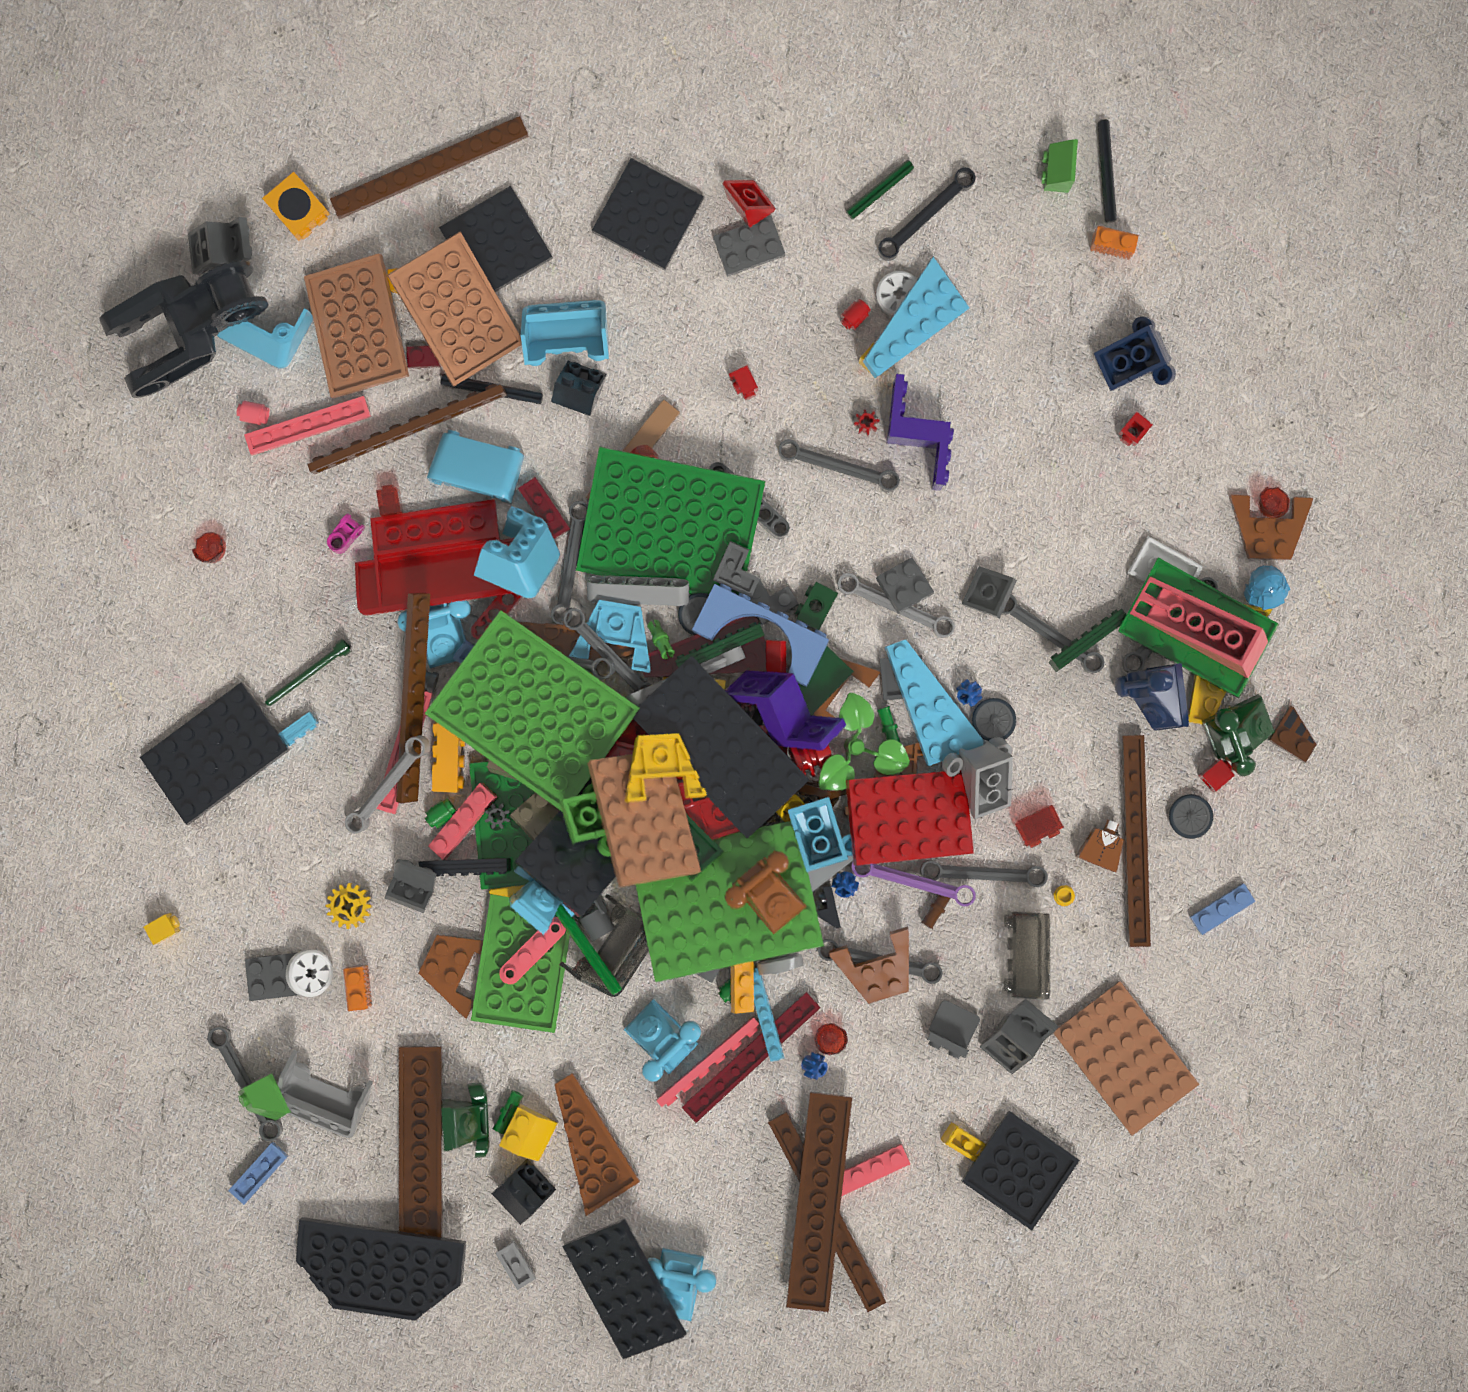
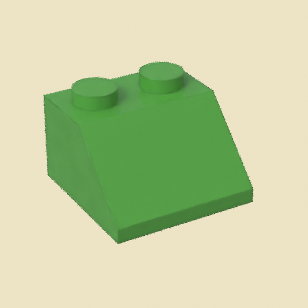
[1041,139,1078,193]

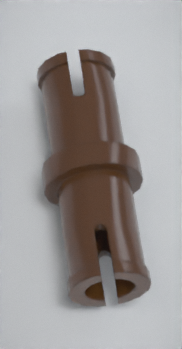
[921,895,951,930]

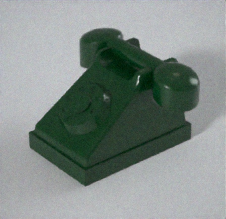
[1202,694,1275,777]
[442,1083,490,1158]

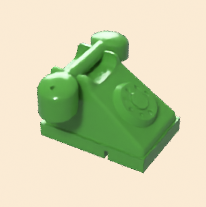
[560,783,611,856]

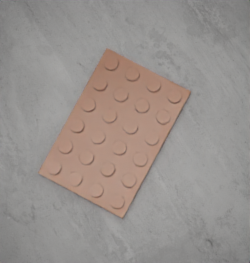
[387,232,522,386]
[304,253,409,398]
[588,754,701,887]
[1053,981,1200,1136]

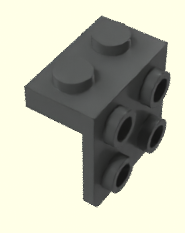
[385,859,436,913]
[925,1000,980,1059]

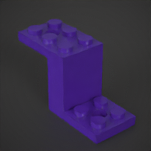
[887,374,954,491]
[725,670,846,750]

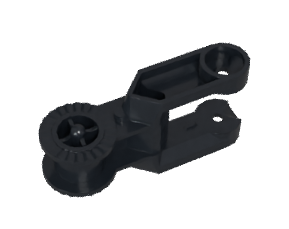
[99,260,269,398]

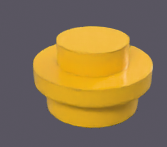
[1053,885,1075,906]

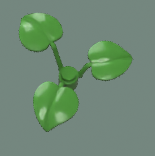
[819,692,910,790]

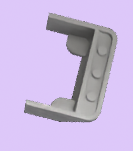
[278,1050,373,1138]

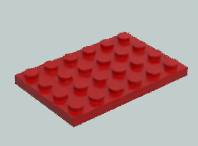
[846,770,974,866]

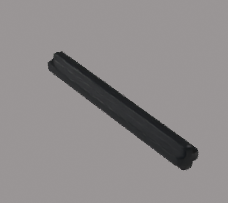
[1097,119,1117,223]
[441,374,543,404]

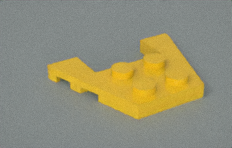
[625,734,706,803]

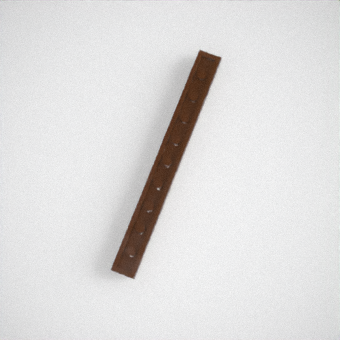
[330,116,529,220]
[307,384,507,475]
[396,592,430,804]
[1122,735,1151,947]
[768,1111,886,1312]

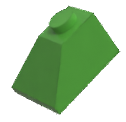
[238,1074,290,1120]

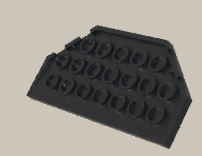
[296,1217,467,1321]

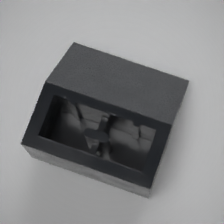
[551,360,607,416]
[491,1158,556,1225]

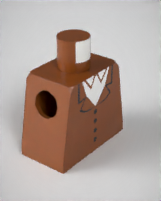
[1076,819,1124,873]

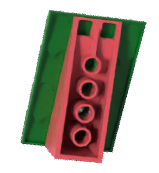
[1118,557,1279,699]

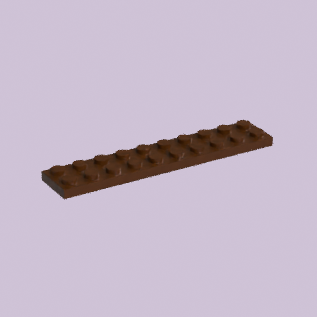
[399,1046,443,1238]
[786,1092,853,1312]

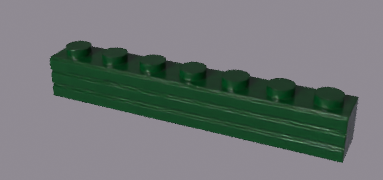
[1048,608,1127,672]
[675,622,765,668]

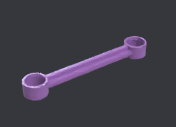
[852,863,976,906]

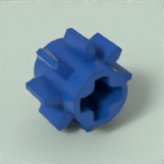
[956,679,983,707]
[832,871,859,898]
[801,1052,828,1080]

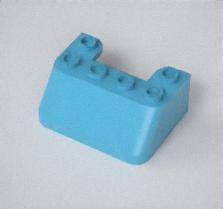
[521,300,609,366]
[474,506,560,598]

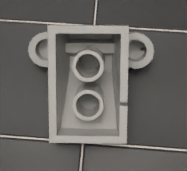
[942,737,1013,819]

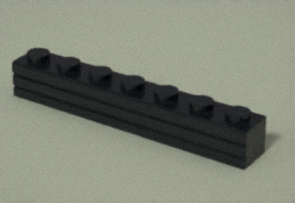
[418,858,511,877]

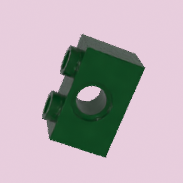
[795,582,838,630]

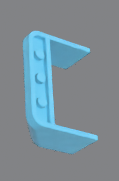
[217,308,313,369]

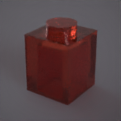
[376,485,404,516]

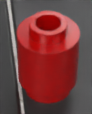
[840,299,871,330]

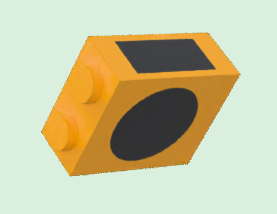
[262,172,330,241]

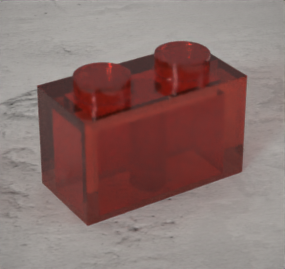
[1012,805,1064,848]

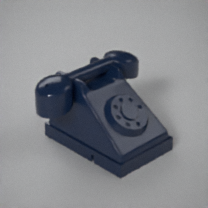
[1094,316,1176,391]
[1115,663,1189,731]

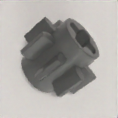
[485,804,511,829]

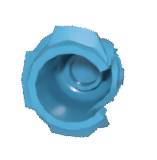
[1243,565,1291,610]

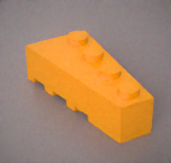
[432,722,466,793]

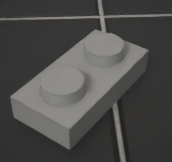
[495,1241,536,1290]

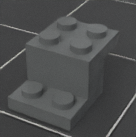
[188,217,252,274]
[980,998,1058,1074]

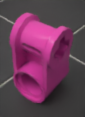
[327,513,365,554]

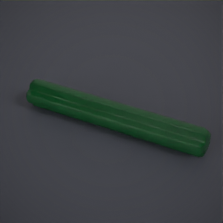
[846,160,914,219]

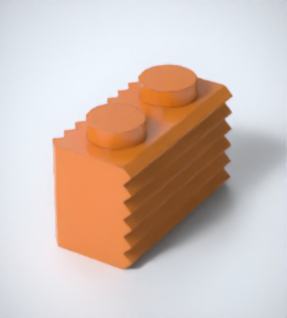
[1090,226,1139,260]
[343,965,372,1011]

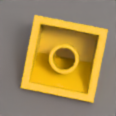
[499,1104,558,1161]

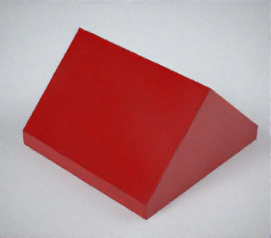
[722,180,776,228]

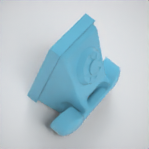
[397,600,471,669]
[788,797,853,872]
[508,866,574,935]
[624,999,701,1082]
[647,1248,716,1321]

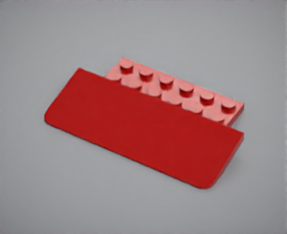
[355,499,514,616]

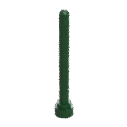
[265,638,352,706]

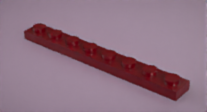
[682,992,821,1123]

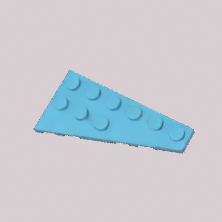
[863,257,969,378]
[885,640,984,766]

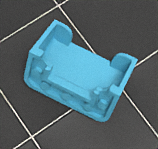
[427,430,524,504]

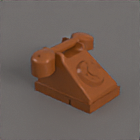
[725,851,807,935]

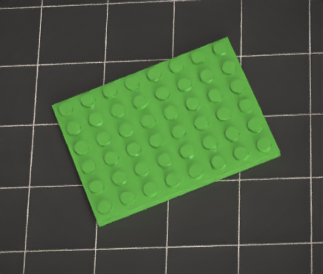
[425,610,640,812]
[636,821,824,982]

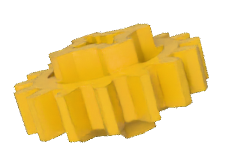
[325,883,373,929]

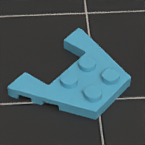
[569,600,651,673]

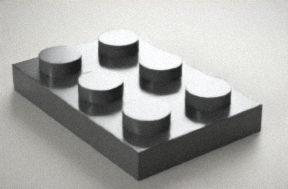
[713,216,786,277]
[245,952,312,1001]

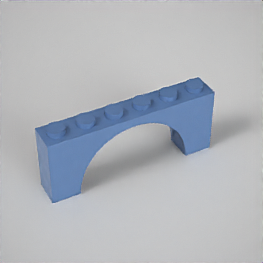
[692,584,829,687]

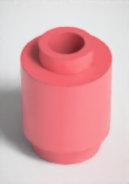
[237,400,270,425]

